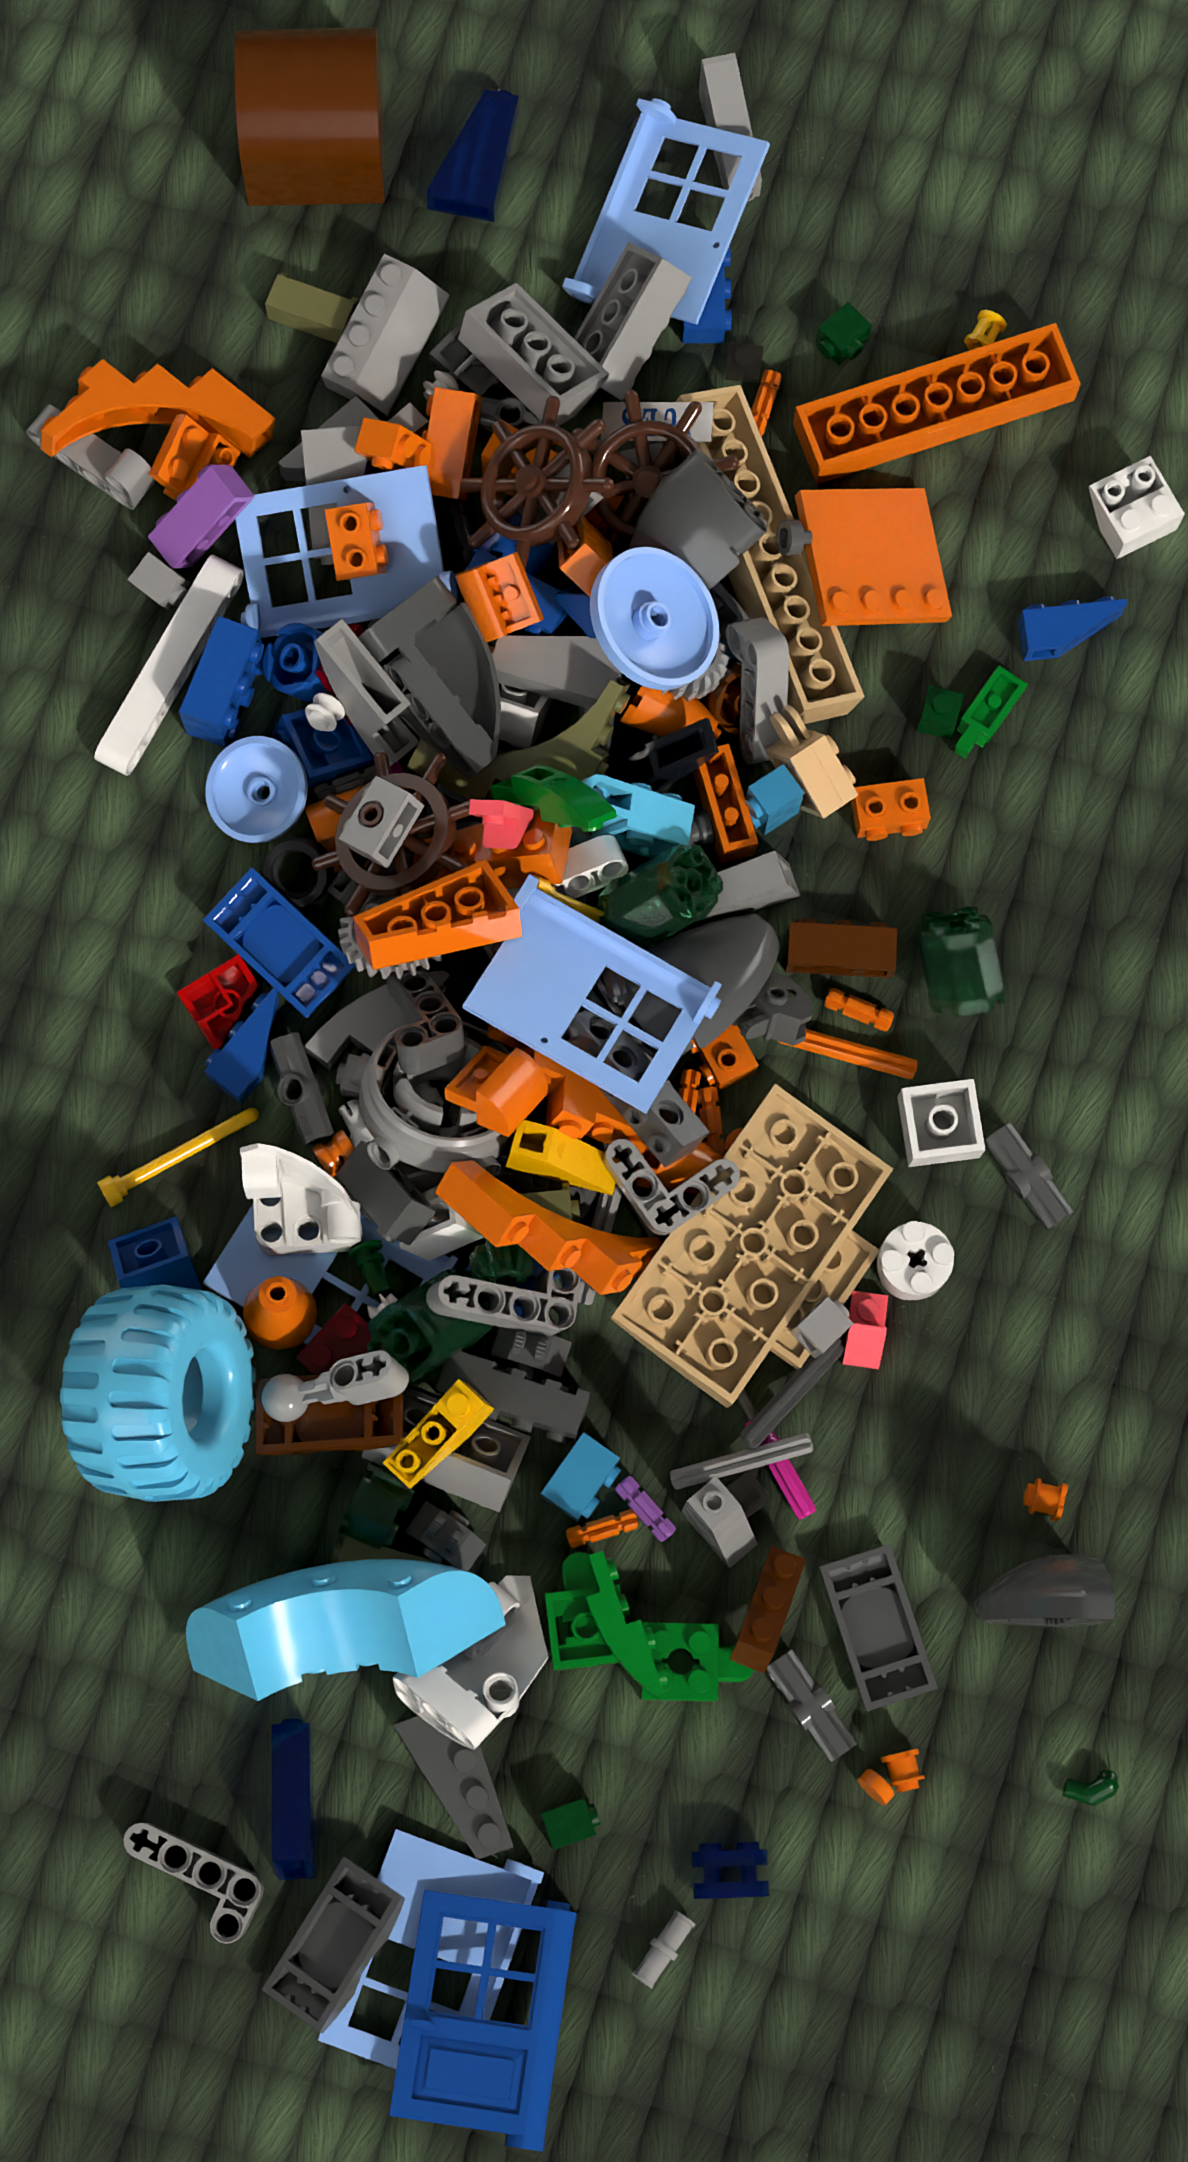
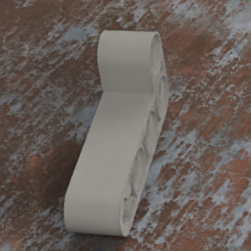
[26,404,155,510]
[726,617,789,765]
[426,1268,580,1336]
[123,1822,264,1944]

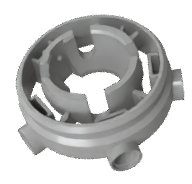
[350,1021,515,1177]

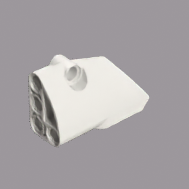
[240,1143,363,1255]
[393,1575,548,1750]

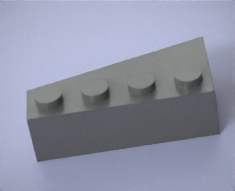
[435,1348,591,1445]
[393,1716,514,1860]

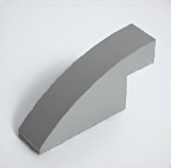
[278,396,429,481]
[314,619,419,766]
[305,970,451,1070]

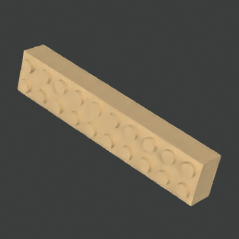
[676,385,865,724]

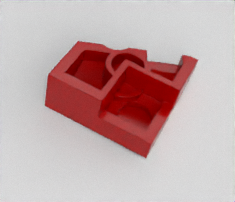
[176,954,258,1050]

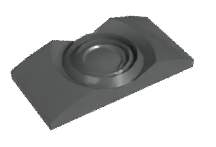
[819,1544,938,1712]
[262,1856,405,2033]

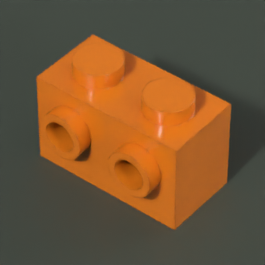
[354,417,432,471]
[325,502,389,581]
[851,778,931,841]
[689,1025,759,1092]

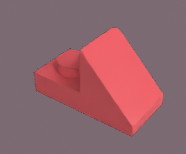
[469,799,534,849]
[842,1291,888,1369]

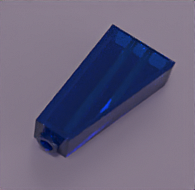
[427,89,519,222]
[272,1719,316,1880]

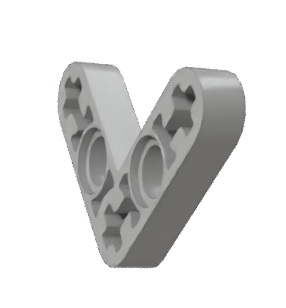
[603,1139,740,1235]

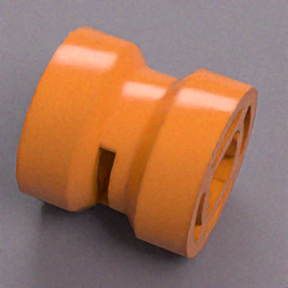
[311,1130,355,1178]

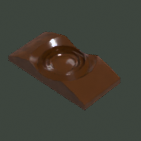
[256,1374,403,1455]

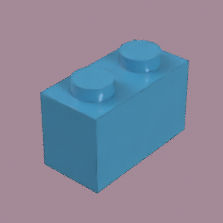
[745,764,804,836]
[541,1432,621,1522]

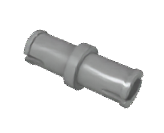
[632,1910,695,1989]

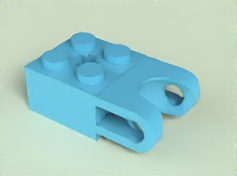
[575,774,695,859]

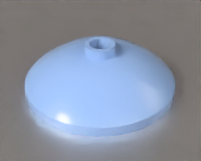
[205,736,308,843]

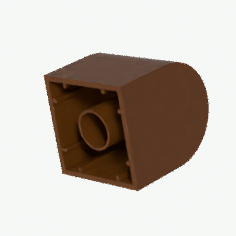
[234,27,385,206]

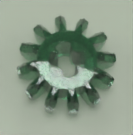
[469,1240,533,1287]

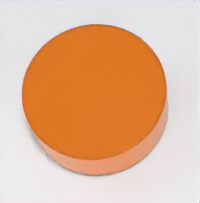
[857,1769,894,1806]

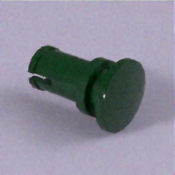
[348,1240,393,1299]

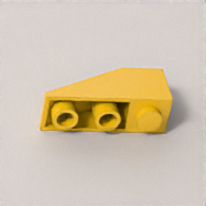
[505,1120,621,1196]
[383,1379,495,1489]

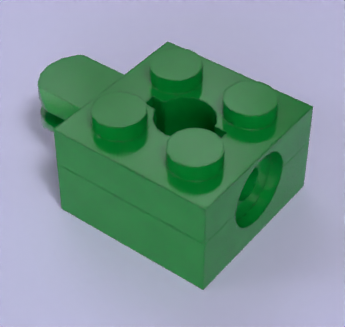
[545,1552,621,1671]
[641,1622,754,1702]

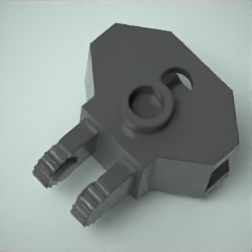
[732,971,812,1046]
[490,1327,572,1379]
[404,1502,487,1572]

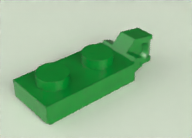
[953,665,1028,759]

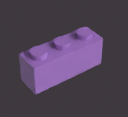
[148,464,255,569]

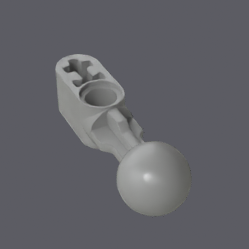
[261,1350,409,1422]

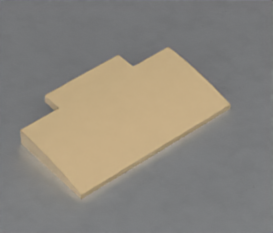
[610,1084,893,1408]

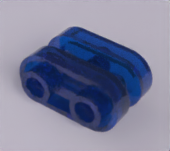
[692,1842,769,1899]

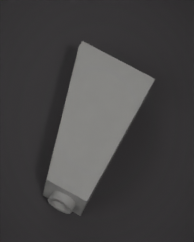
[698,53,762,202]
[301,425,367,565]
[489,636,623,709]
[654,851,800,936]
[681,1476,758,1569]

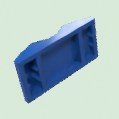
[203,867,356,1019]

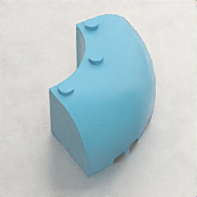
[186,1559,506,1701]

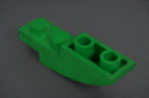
[490,765,617,832]
[585,1551,668,1697]

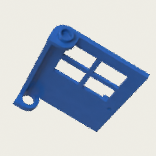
[389,1890,578,2151]

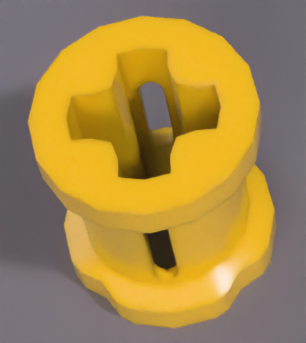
[964,310,1007,350]

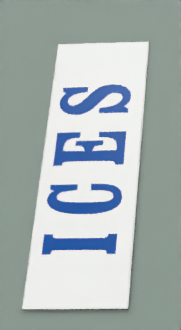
[601,402,714,442]

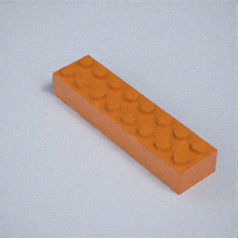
[793,323,1081,485]

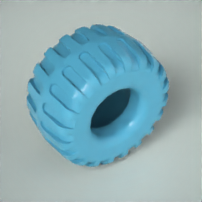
[60,1284,257,1502]

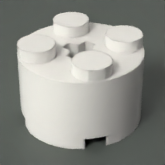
[877,1221,954,1300]

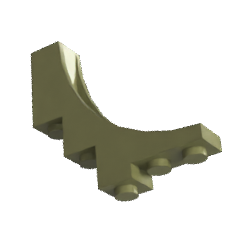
[406,677,630,800]

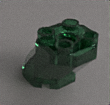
[598,844,723,951]
[916,906,1005,1016]
[367,1269,492,1382]

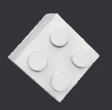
[897,1079,985,1167]

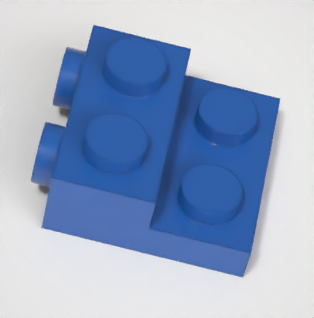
[273,709,373,788]

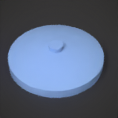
[590,547,719,690]

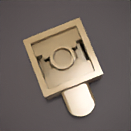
[765,705,858,819]

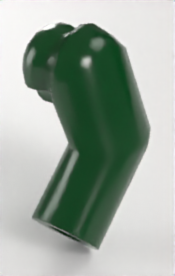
[1062,1770,1119,1806]

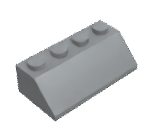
[574,242,692,401]
[321,254,450,417]
[458,283,609,426]
[362,1387,531,1512]

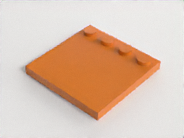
[795,488,952,626]

